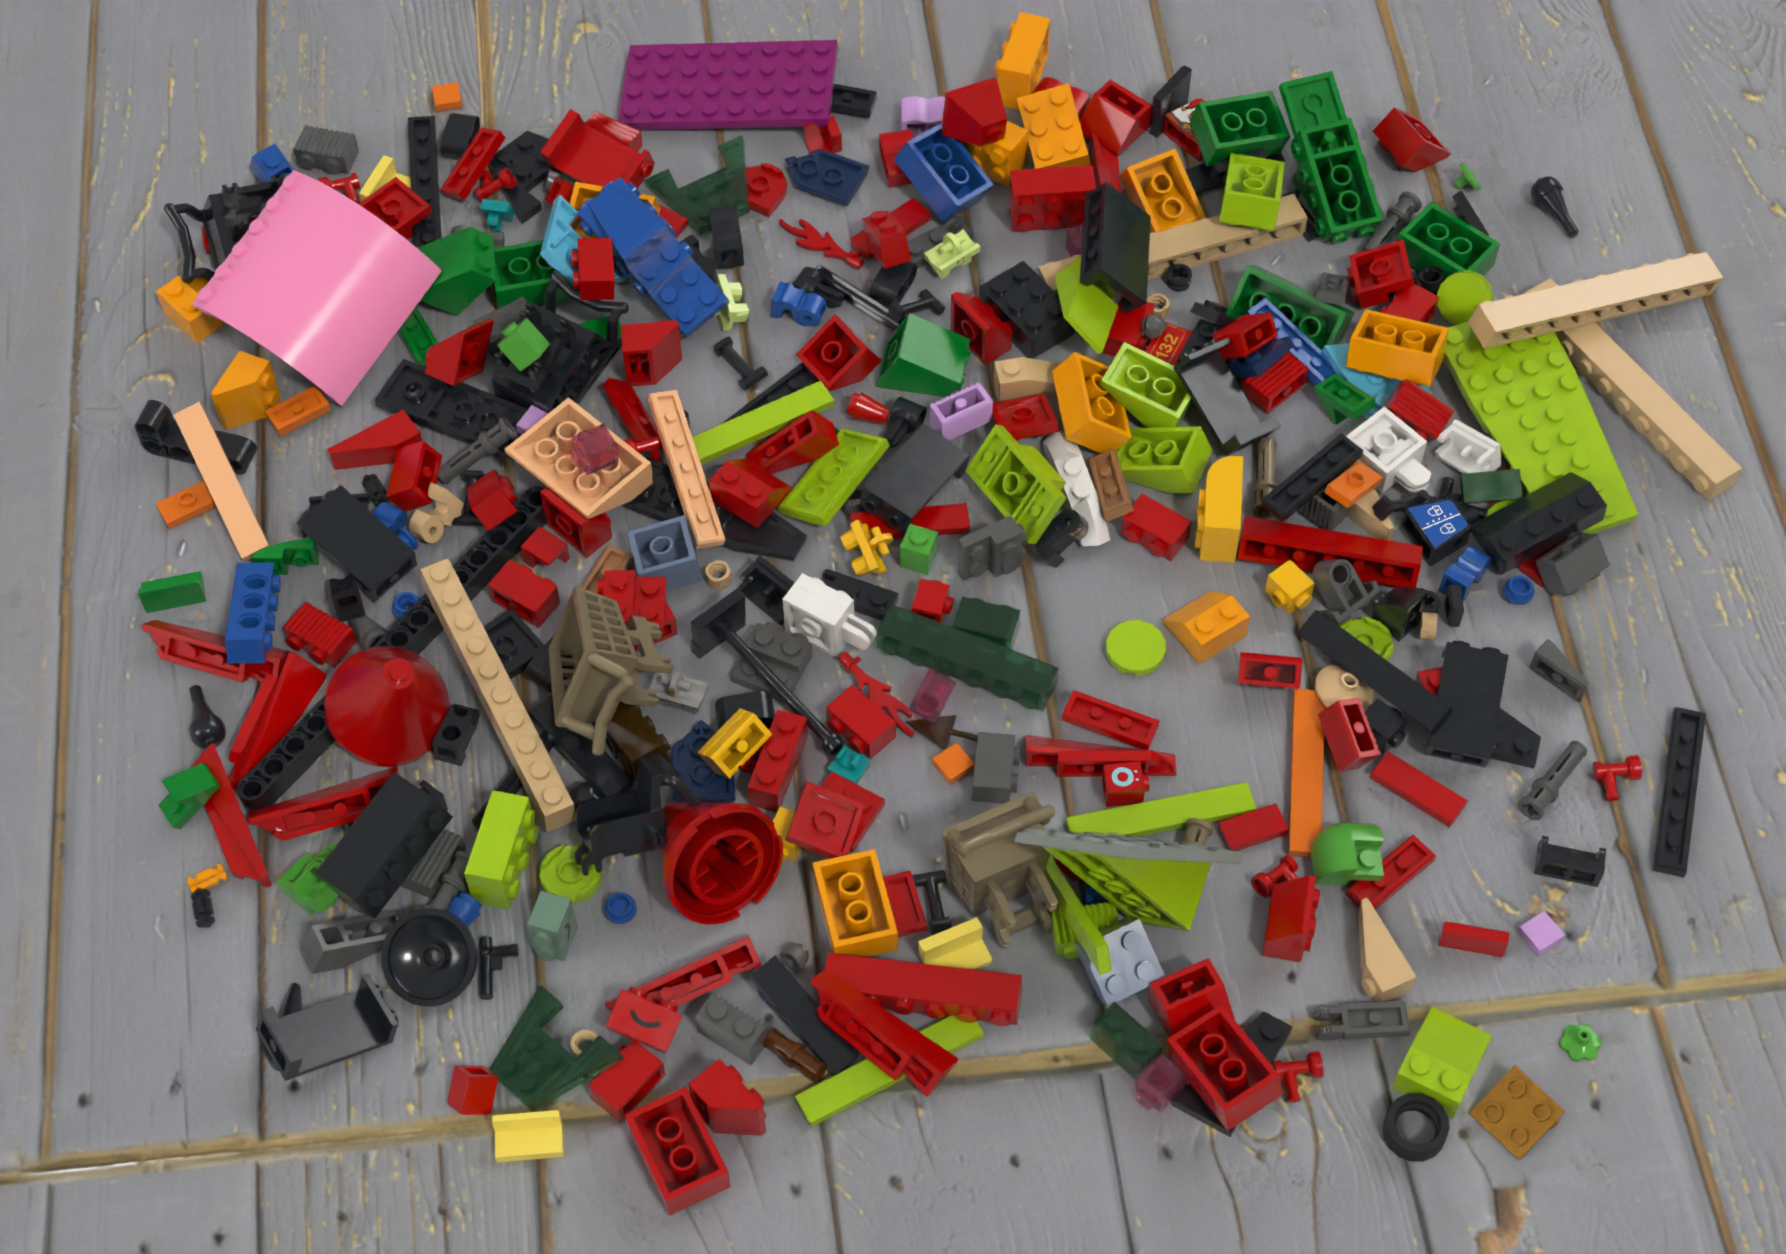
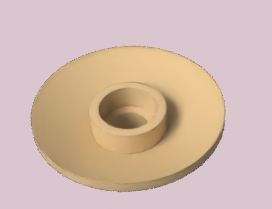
[1314,665,1374,711]

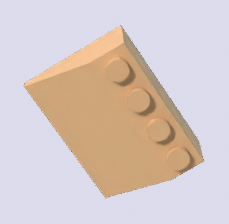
[505,397,653,519]

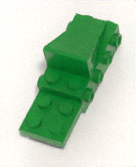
[1279,71,1383,244]

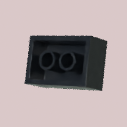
[979,260,1075,359]

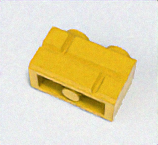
[697,708,772,779]

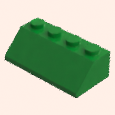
[1226,265,1355,350]

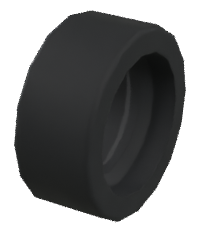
[1382,1093,1450,1162]

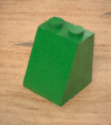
[417,227,496,316]
[876,313,971,397]

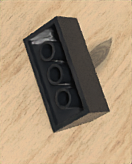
[1470,472,1607,575]
[314,772,453,919]

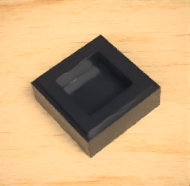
[1444,585,1464,627]

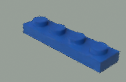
[1246,298,1338,386]

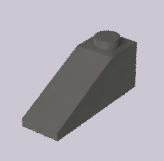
[300,909,401,974]

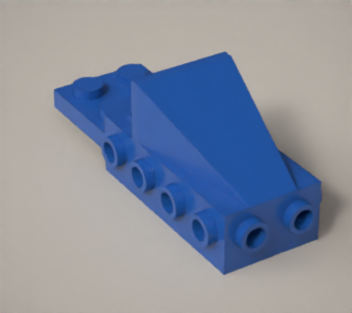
[577,177,730,338]

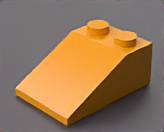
[1120,148,1206,233]

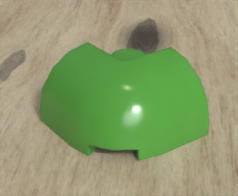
[1311,822,1384,885]
[276,843,339,915]

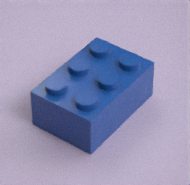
[894,122,994,223]

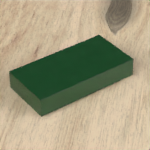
[1459,469,1523,504]

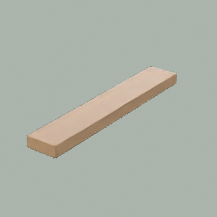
[648,390,725,549]
[174,402,270,562]

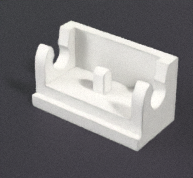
[1435,419,1501,473]

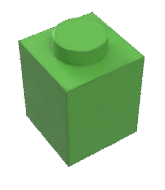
[497,318,550,372]
[900,524,938,575]

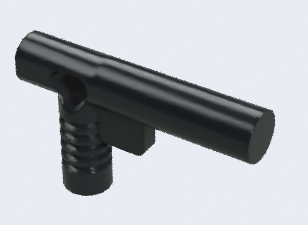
[1428,477,1487,519]
[480,936,519,1000]

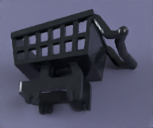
[163,174,286,284]
[492,271,629,413]

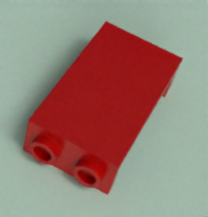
[540,109,655,190]

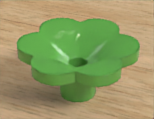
[1455,162,1481,191]
[1560,1024,1602,1062]

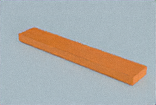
[1288,688,1325,858]

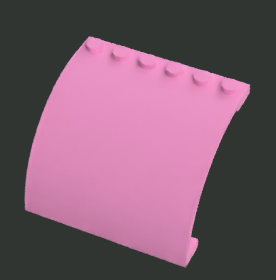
[192,170,442,406]

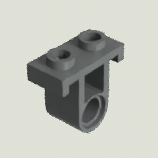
[1313,559,1381,625]

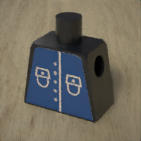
[1401,497,1479,566]

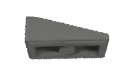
[1530,639,1589,702]

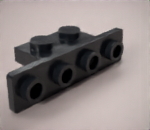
[1185,148,1285,194]

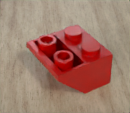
[1079,79,1152,157]
[621,320,682,387]
[1262,875,1320,963]
[1148,958,1235,1037]
[688,1059,766,1136]

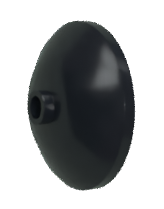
[381,908,477,1007]

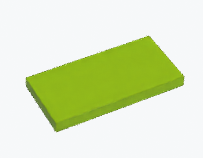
[778,428,890,527]

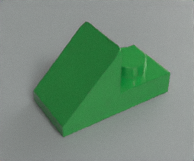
[1314,373,1375,425]
[159,763,220,829]

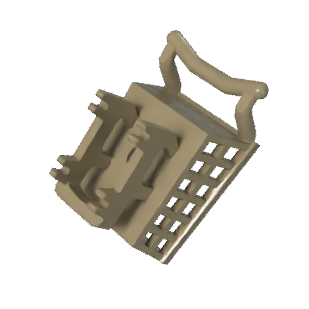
[548,586,674,756]
[941,792,1058,949]

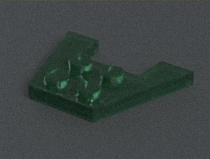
[644,135,750,235]
[489,985,624,1112]

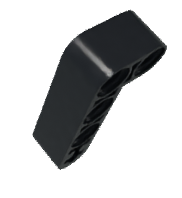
[135,400,257,475]

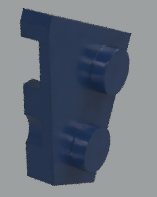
[1225,336,1294,377]

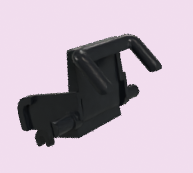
[574,753,700,876]

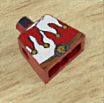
[1163,98,1204,162]

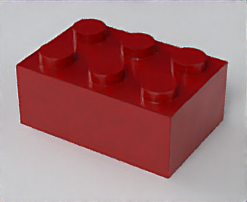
[1008,165,1096,232]
[1166,1004,1283,1131]
[625,1087,731,1216]

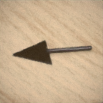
[907,715,978,750]

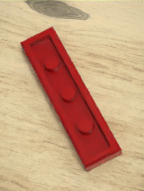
[850,503,970,539]

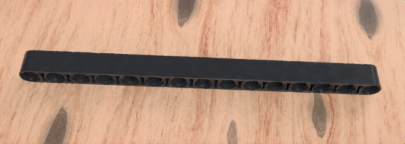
[237,486,546,813]

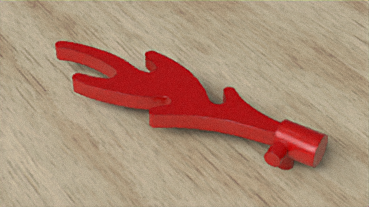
[779,219,864,270]
[838,652,914,738]

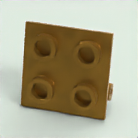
[1470,1065,1566,1160]

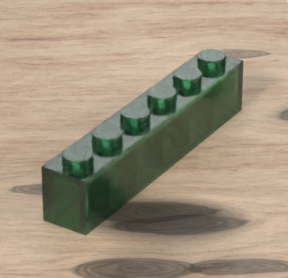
[876,604,1059,712]

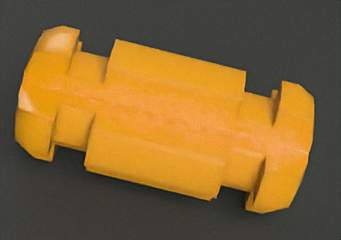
[187,864,228,893]

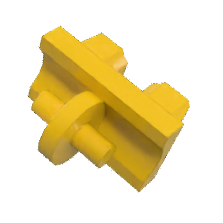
[840,520,893,576]

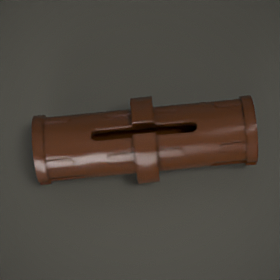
[763,1028,827,1082]

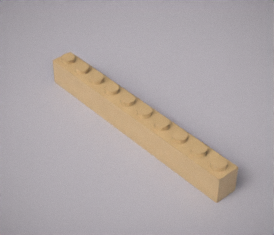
[1038,194,1307,296]
[1468,252,1723,349]
[1524,278,1742,501]
[420,558,575,833]

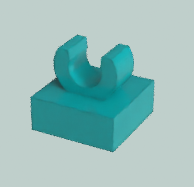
[480,199,514,232]
[827,746,870,784]

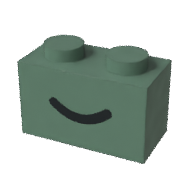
[527,891,578,961]

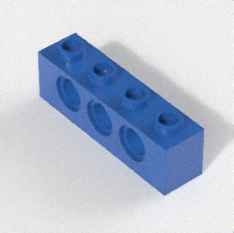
[225,563,281,663]

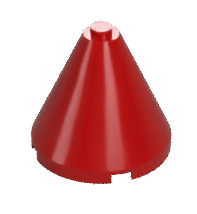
[324,646,450,767]
[661,802,783,925]

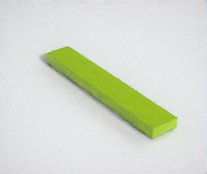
[692,381,835,465]
[1066,782,1257,837]
[1044,855,1112,975]
[795,1015,984,1127]

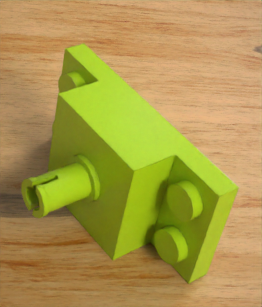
[965,424,1067,544]

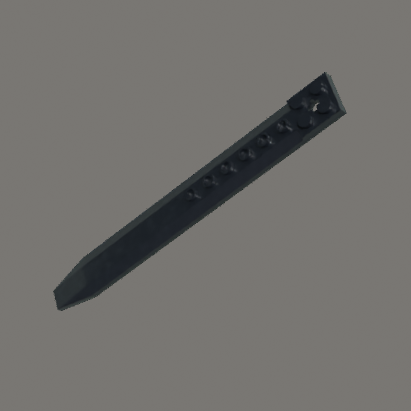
[374,359,807,561]

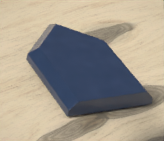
[785,149,869,206]
[671,720,736,803]

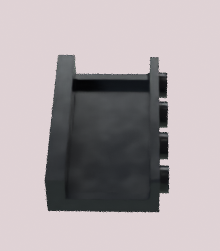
[1080,182,1151,314]

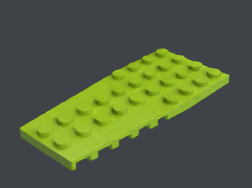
[1444,322,1638,545]

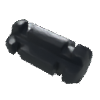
[362,474,389,507]
[191,889,215,928]

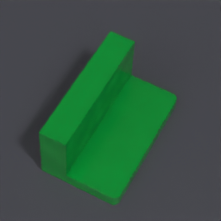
[138,571,206,613]

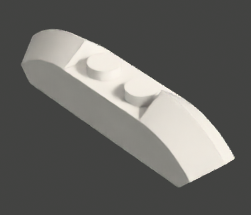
[1043,430,1110,547]

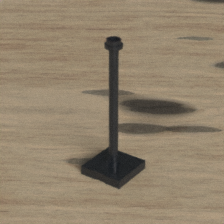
[690,588,844,755]

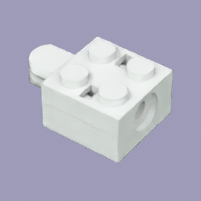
[1346,407,1431,495]
[783,573,877,658]

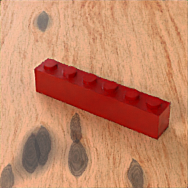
[1237,516,1423,588]
[825,953,1023,1026]

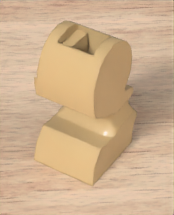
[409,483,464,543]

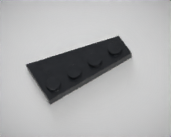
[1172,1011,1293,1137]

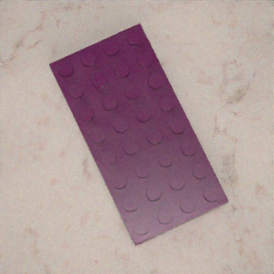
[618,40,838,130]

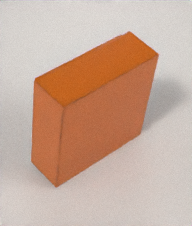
[432,82,462,112]
[932,742,975,785]

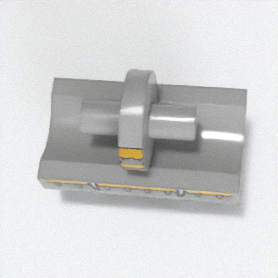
[648,670,709,714]

